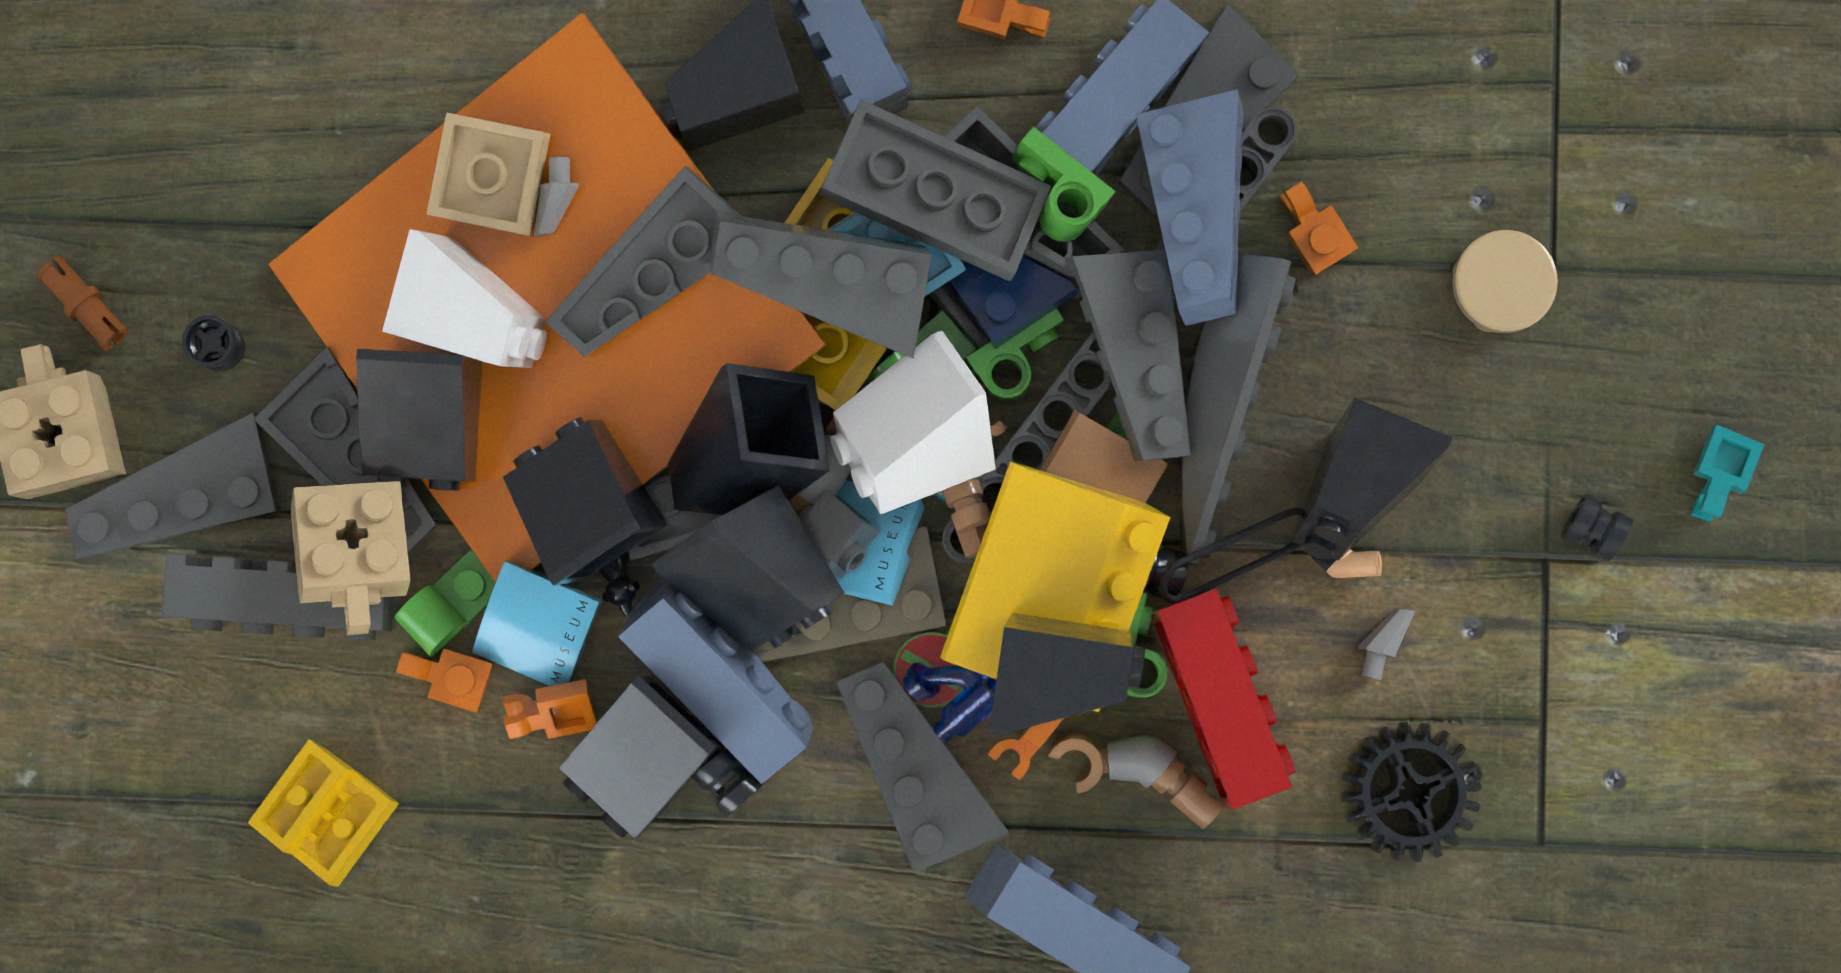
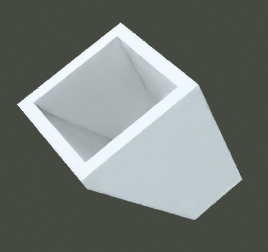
[382,229,547,368]
[830,331,996,514]

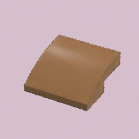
[1040,410,1168,503]

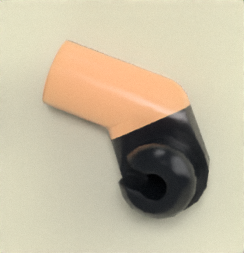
[1310,549,1382,578]

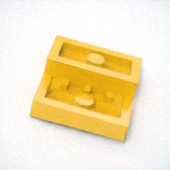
[248,739,399,887]

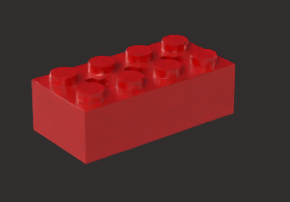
[1151,589,1296,810]

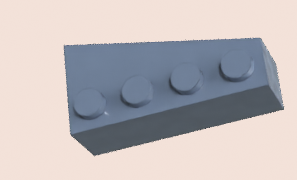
[786,0,912,124]
[1036,0,1209,176]
[1136,89,1244,326]
[618,578,814,784]
[964,844,1191,973]

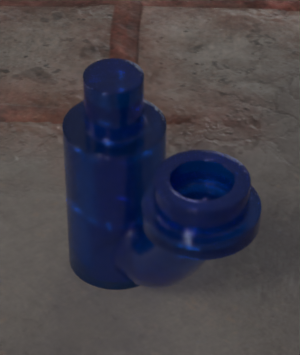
[903,663,996,742]

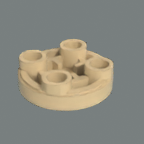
[1452,230,1558,333]

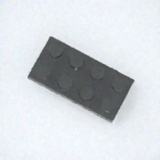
[818,99,1051,281]

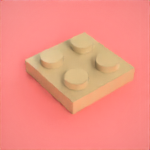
[426,112,551,236]

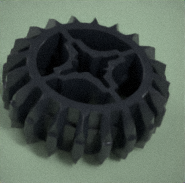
[1340,722,1481,862]

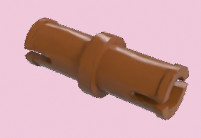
[37,256,129,351]

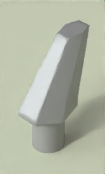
[533,157,579,237]
[1358,608,1415,680]

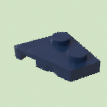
[948,256,1078,349]

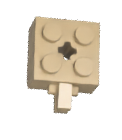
[0,344,126,499]
[290,481,411,635]

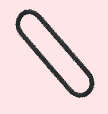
[1159,507,1302,604]

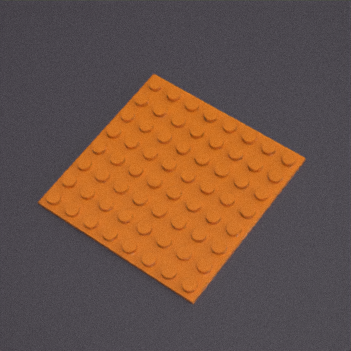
[268,13,827,583]

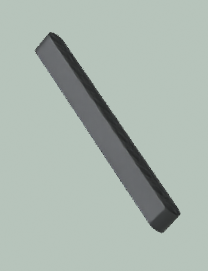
[942,107,1297,564]

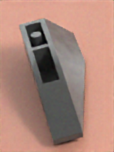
[1178,253,1296,567]

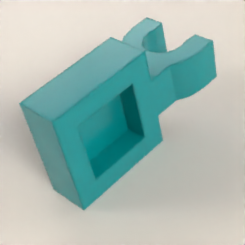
[1690,425,1764,523]

